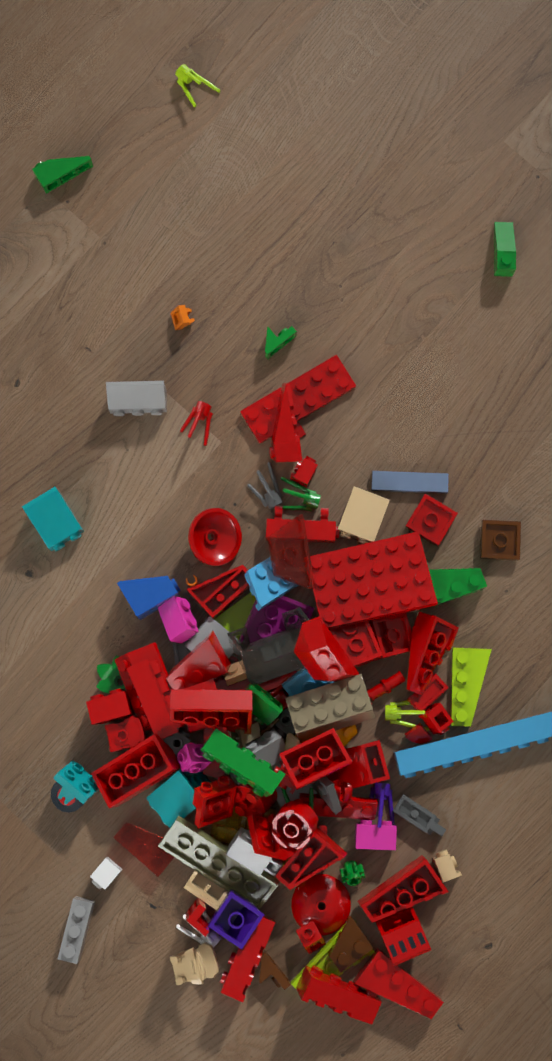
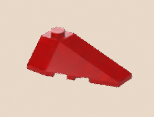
[269,383,302,463]
[407,612,459,695]

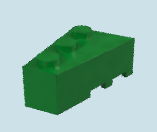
[429,568,487,608]

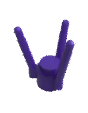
[369,782,395,828]

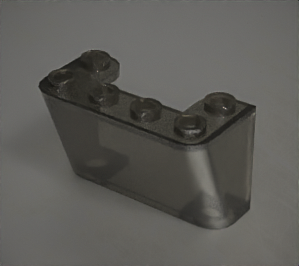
[227,607,310,685]

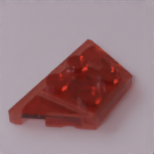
[267,514,315,589]

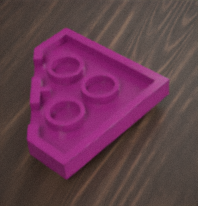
[239,596,315,648]

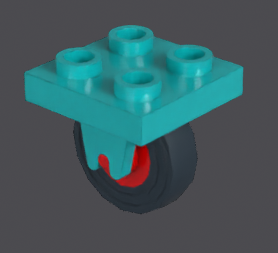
[51,760,99,813]

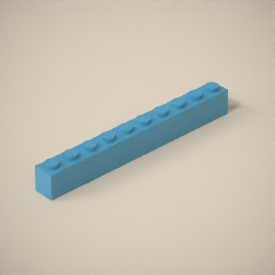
[393,712,552,778]

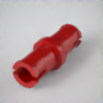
[367,671,405,702]

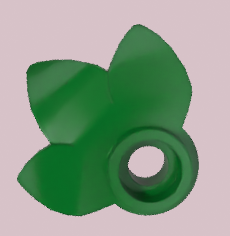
[96,655,126,693]

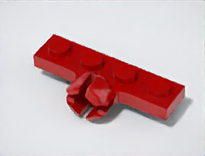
[299,780,378,820]

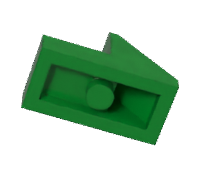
[265,326,297,360]

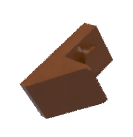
[259,950,291,990]

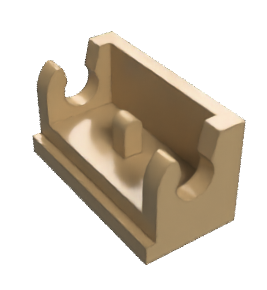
[184,871,228,910]

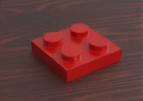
[405,494,458,546]

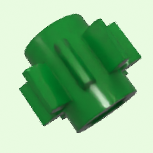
[340,860,365,886]

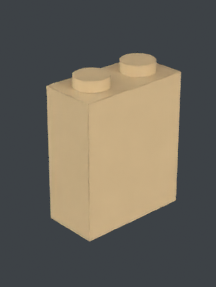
[338,486,390,544]

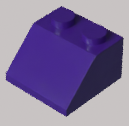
[208,889,264,949]

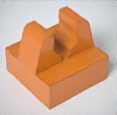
[170,305,195,330]

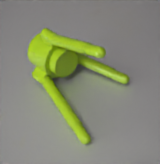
[175,64,220,108]
[385,700,429,731]

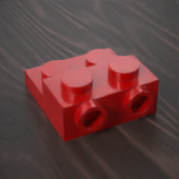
[369,612,412,660]
[192,776,237,828]
[247,814,296,861]

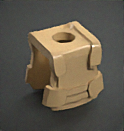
[170,942,219,985]

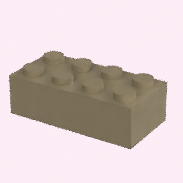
[285,674,375,742]

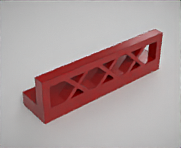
[186,898,209,937]

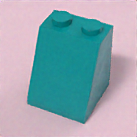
[22,487,84,551]
[146,769,211,828]

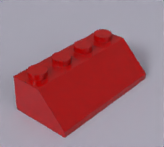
[114,642,172,732]
[91,734,181,809]

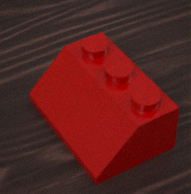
[279,728,352,790]

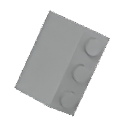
[106,381,167,416]

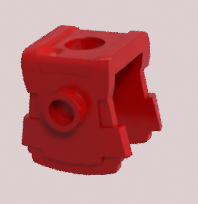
[105,715,146,753]

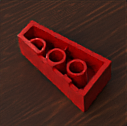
[170,689,252,735]
[357,855,449,923]
[220,915,276,1003]
[353,947,444,1019]
[296,966,382,1025]

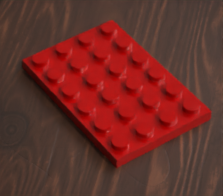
[306,531,438,630]

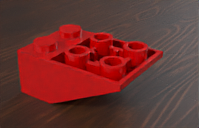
[327,740,390,789]

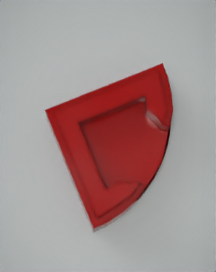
[405,723,432,743]

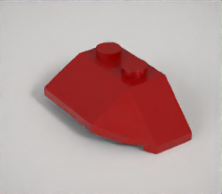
[294,616,359,682]

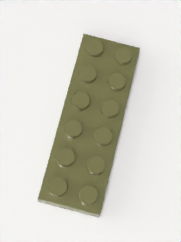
[158,816,280,910]

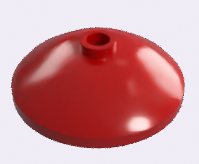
[188,508,242,566]
[291,874,351,935]

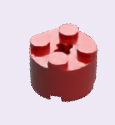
[234,784,277,818]
[272,799,318,849]

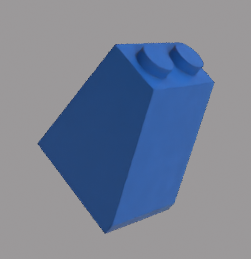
[117,576,181,620]

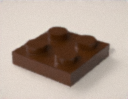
[481,520,521,561]

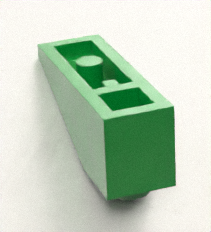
[32,156,93,194]
[494,222,516,277]

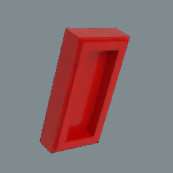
[407,674,449,710]

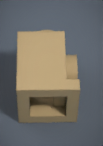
[432,849,462,883]

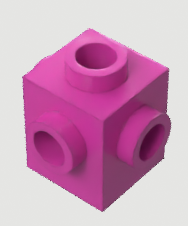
[177,743,211,773]

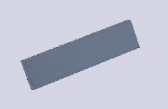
[372,471,449,493]

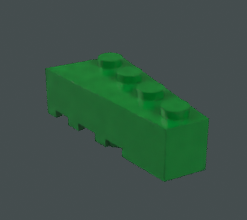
[201,729,285,797]

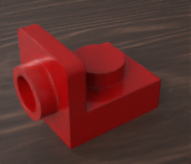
[296,921,326,954]

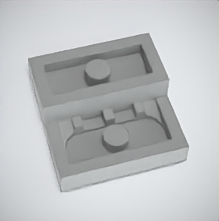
[184,616,241,658]

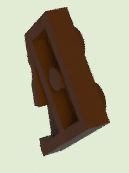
[328,916,373,972]

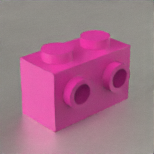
[158,596,199,644]
[355,820,397,850]

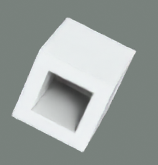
[90,857,123,889]

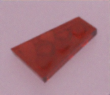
[113,822,175,877]

